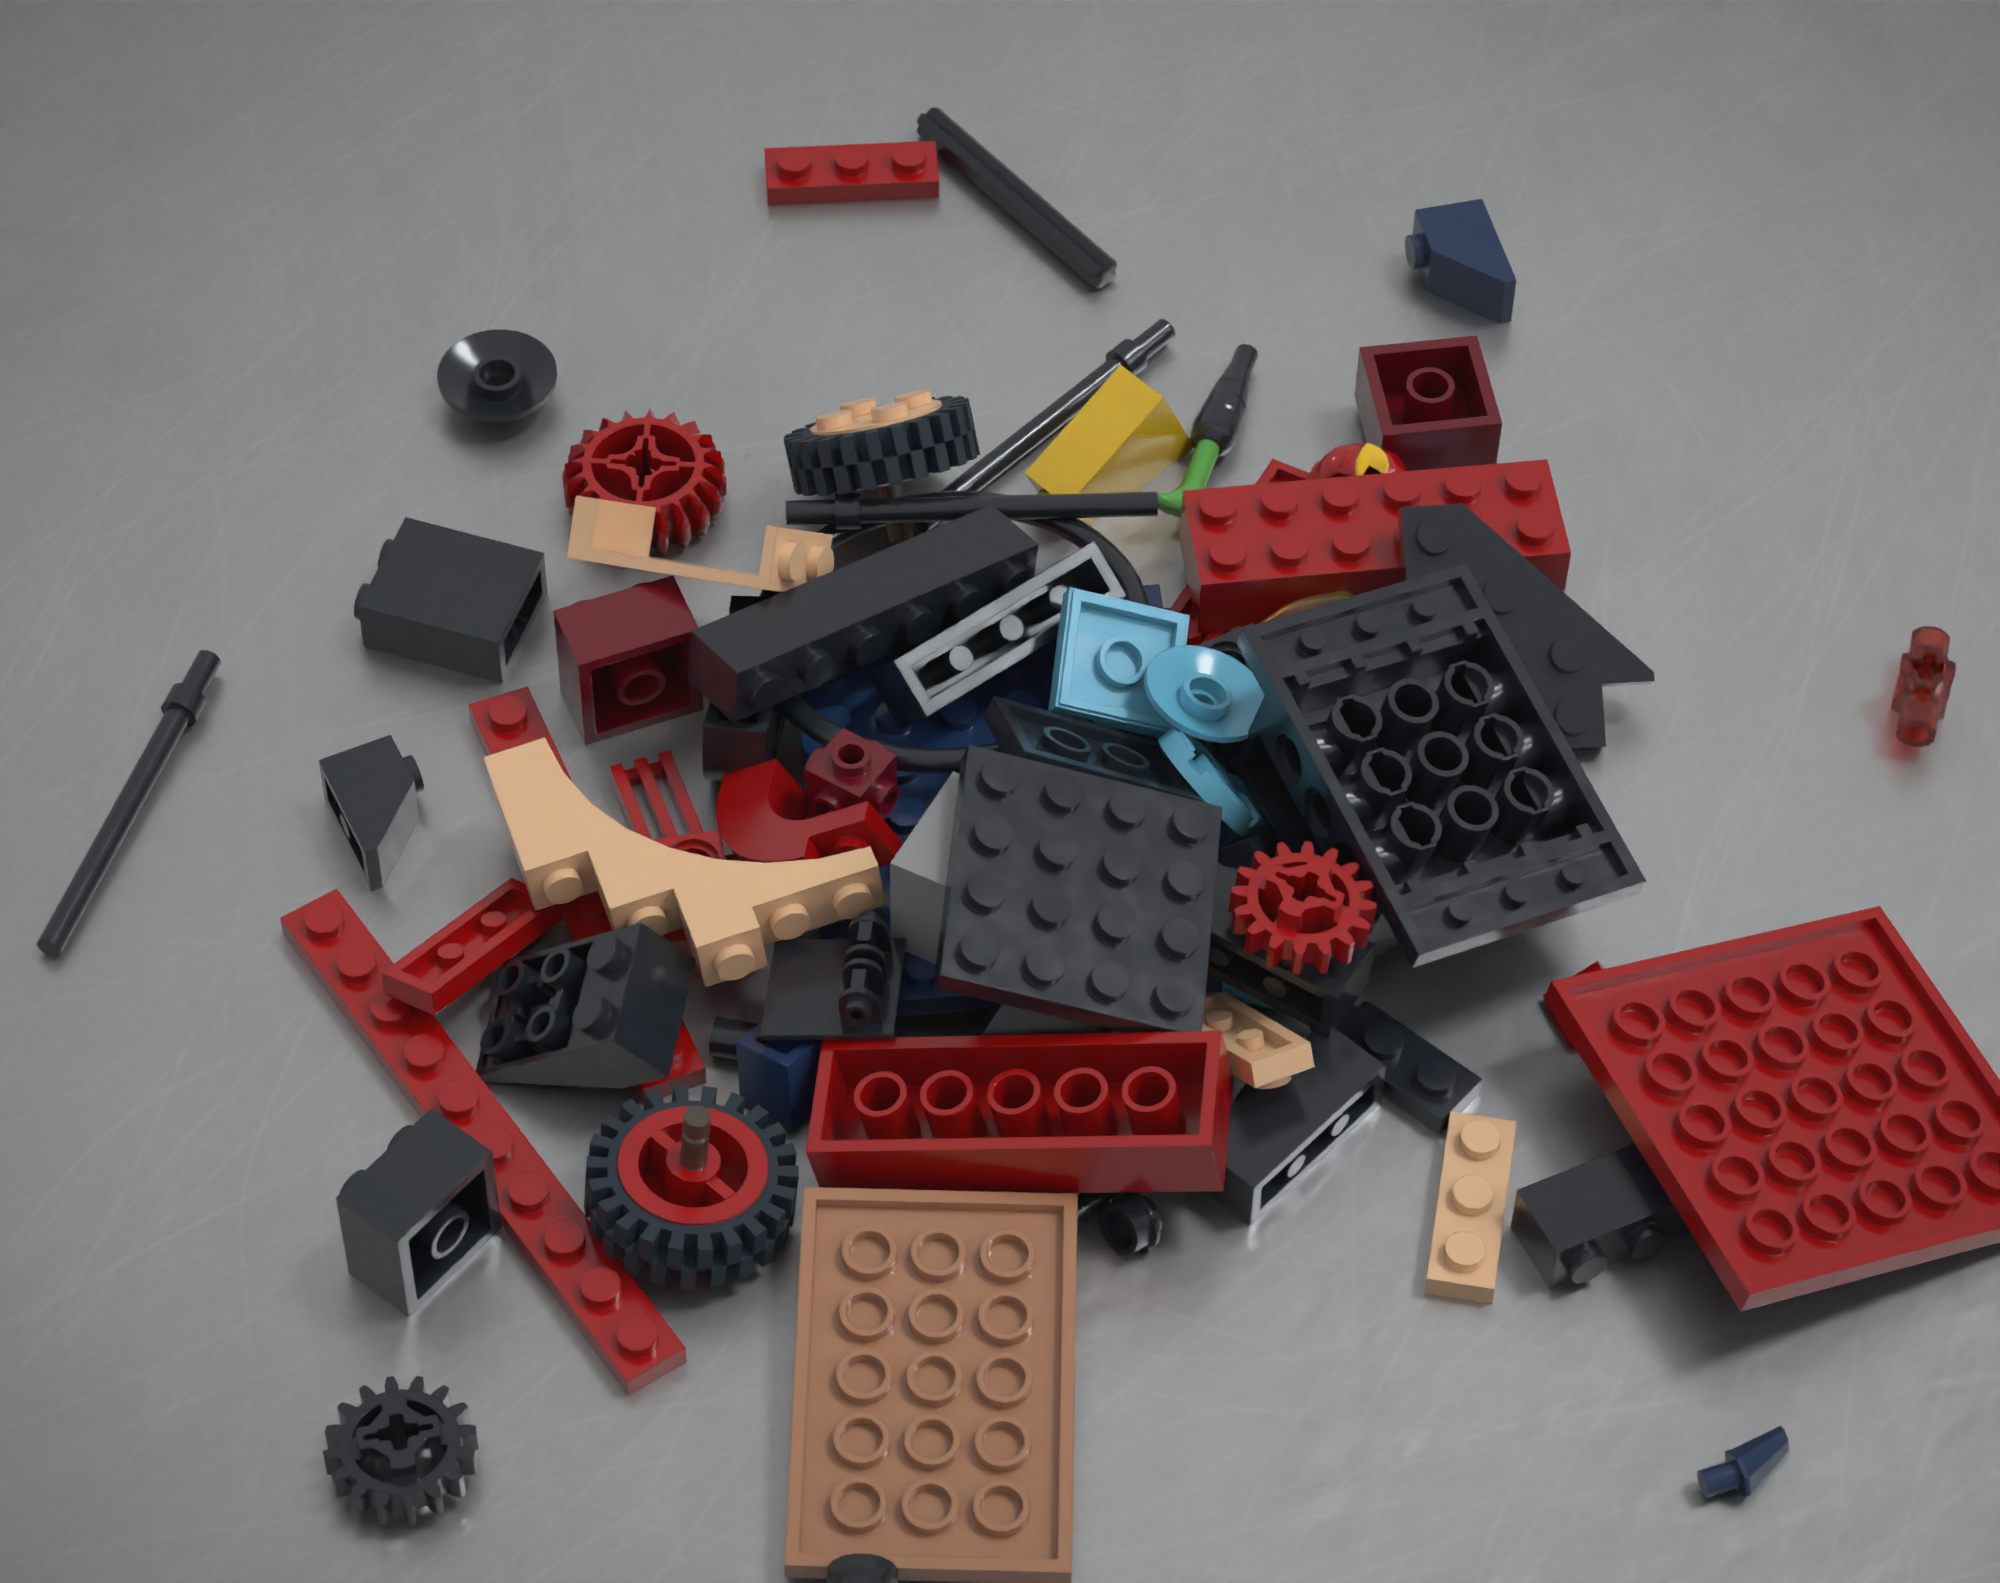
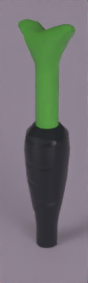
[1157,344,1258,518]

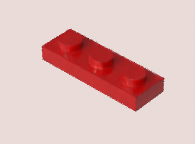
[764,141,939,205]
[382,878,563,1015]

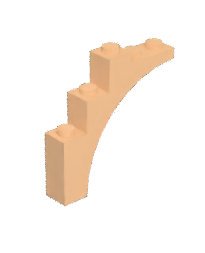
[483,737,886,987]

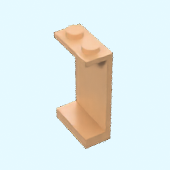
[567,496,834,592]

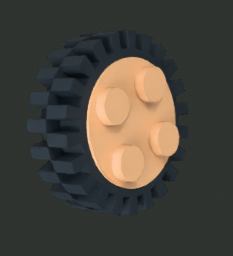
[783,389,980,543]

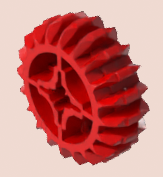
[562,409,727,556]

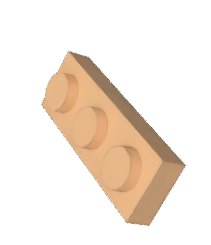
[1202,991,1315,1089]
[1424,1111,1517,1304]

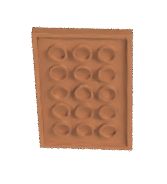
[784,1187,1078,1583]

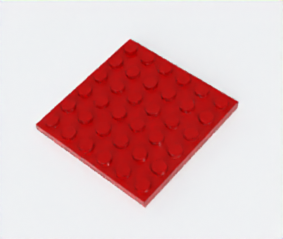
[1544,906,2000,1311]

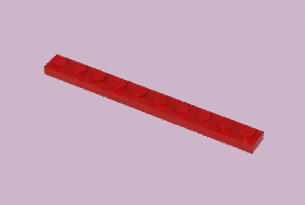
[280,889,687,1396]

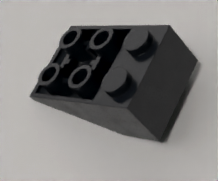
[475,923,696,1089]

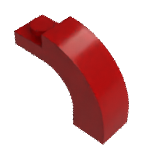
[716,759,902,867]

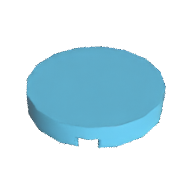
[1158,726,1261,836]

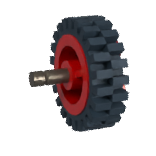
[584,1085,799,1289]

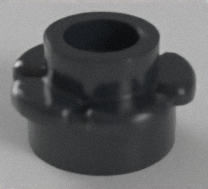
[1100,1192,1162,1256]

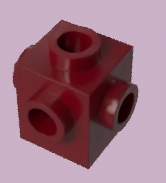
[803,728,900,820]

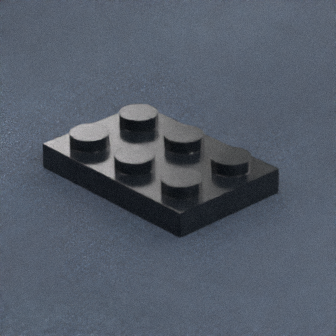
[984,695,1201,802]

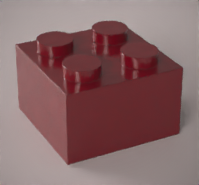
[1354,335,1502,471]
[553,575,704,745]

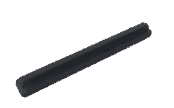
[917,107,1117,289]

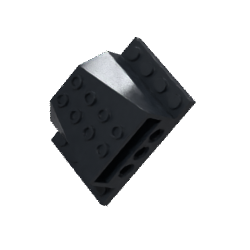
[1233,563,1646,968]

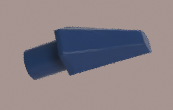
[1697,1426,1789,1498]

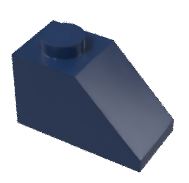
[1405,199,1517,323]

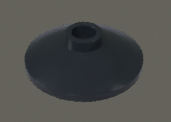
[437,329,557,422]

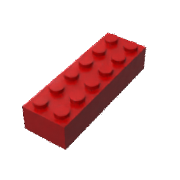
[1179,459,1571,633]
[806,1031,1233,1193]

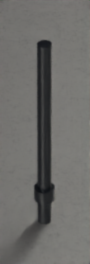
[912,319,1175,533]
[786,492,1158,530]
[37,650,221,957]

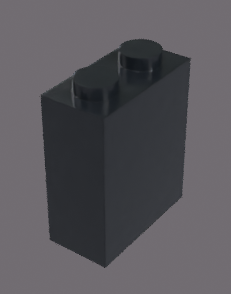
[354,517,548,683]

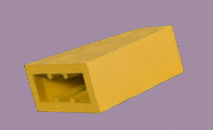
[1024,365,1193,526]

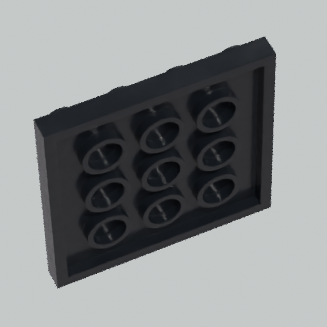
[933,745,1222,1033]

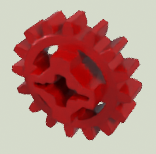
[1228,841,1377,975]

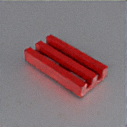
[609,750,704,840]

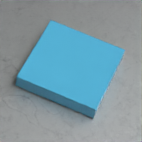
[1048,587,1190,738]

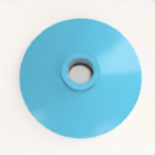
[1144,645,1265,743]

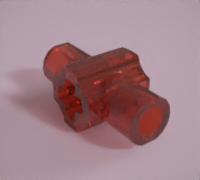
[1890,626,1956,747]

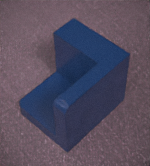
[736,1022,822,1130]

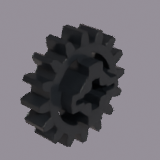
[323,1376,479,1525]

